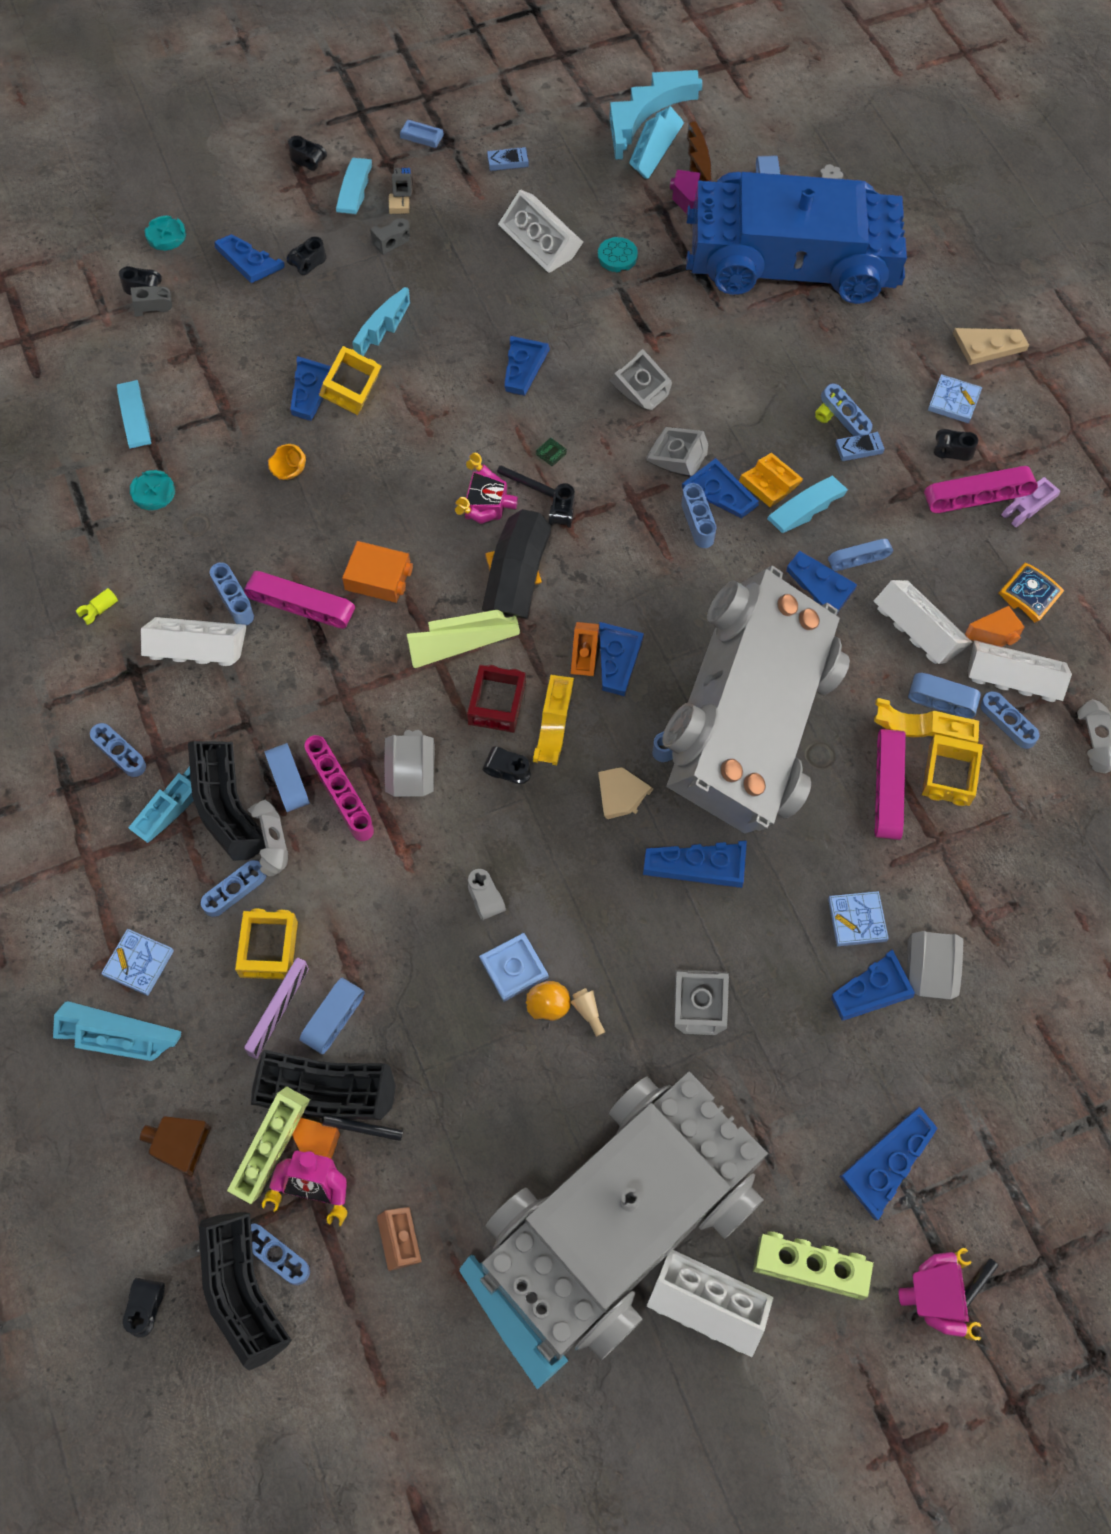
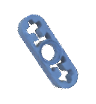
[821,384,872,436]
[828,539,893,571]
[980,692,1039,749]
[90,723,146,777]
[201,860,266,917]
[251,1224,310,1285]

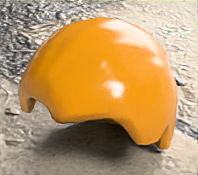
[268,444,306,480]
[526,981,571,1021]

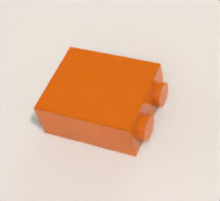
[342,541,413,603]

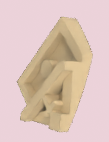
[598,767,653,819]

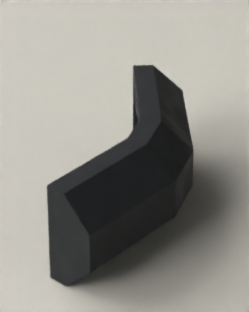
[482,509,551,619]
[188,741,266,861]
[251,1050,396,1120]
[199,1212,292,1371]

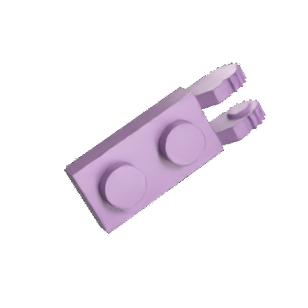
[1002,477,1061,527]

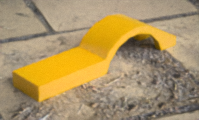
[533,675,574,766]
[874,698,979,743]

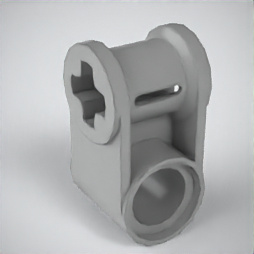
[468,869,506,921]

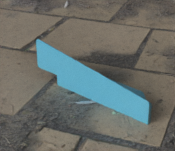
[629,106,684,179]
[53,1002,181,1061]
[460,1255,568,1389]

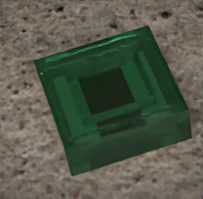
[536,437,567,467]

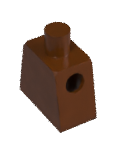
[140,1116,211,1177]

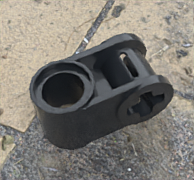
[288,135,327,171]
[286,236,327,276]
[119,266,162,295]
[934,429,979,461]
[549,483,575,528]
[482,746,531,784]
[122,1278,165,1338]

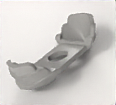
[1077,699,1111,773]
[247,800,288,877]

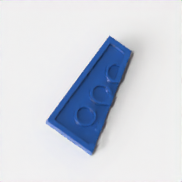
[643,841,747,888]
[839,1107,938,1220]

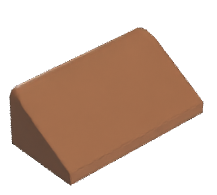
[377,1207,422,1271]

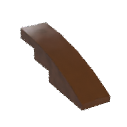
[687,121,711,181]

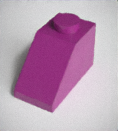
[670,169,700,214]

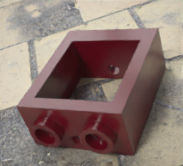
[467,665,526,733]

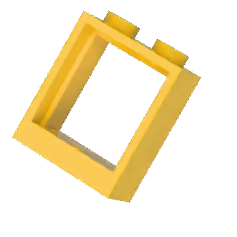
[319,346,381,415]
[922,734,983,806]
[235,908,298,979]

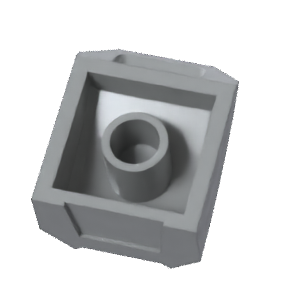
[609,349,672,410]
[646,427,708,475]
[385,735,435,797]
[907,931,963,999]
[674,970,729,1035]

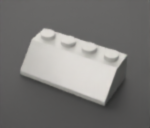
[498,190,583,273]
[874,580,972,664]
[141,617,246,666]
[968,640,1072,702]
[646,1250,773,1357]

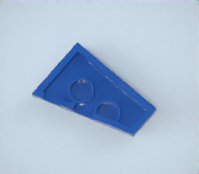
[214,234,284,283]
[504,336,550,396]
[290,356,337,421]
[682,458,759,519]
[786,551,857,613]
[599,622,644,696]
[831,949,915,1021]

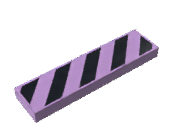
[244,957,309,1060]

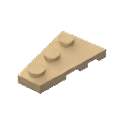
[953,328,1029,365]

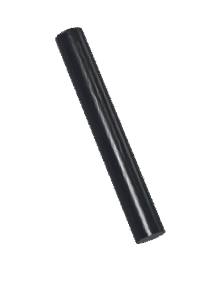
[497,465,555,498]
[321,1114,403,1141]
[965,1258,999,1308]

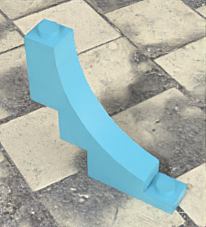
[609,70,702,159]

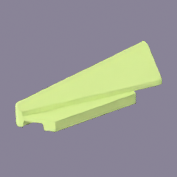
[407,610,520,668]

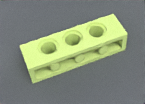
[227,1087,310,1204]
[753,1231,873,1300]

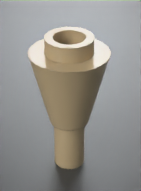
[570,988,605,1037]

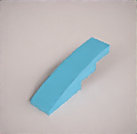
[336,158,372,214]
[352,287,410,356]
[117,380,151,448]
[767,476,848,533]
[128,766,194,843]

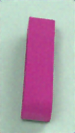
[924,466,1038,513]
[243,571,355,629]
[874,729,905,840]
[304,735,374,841]

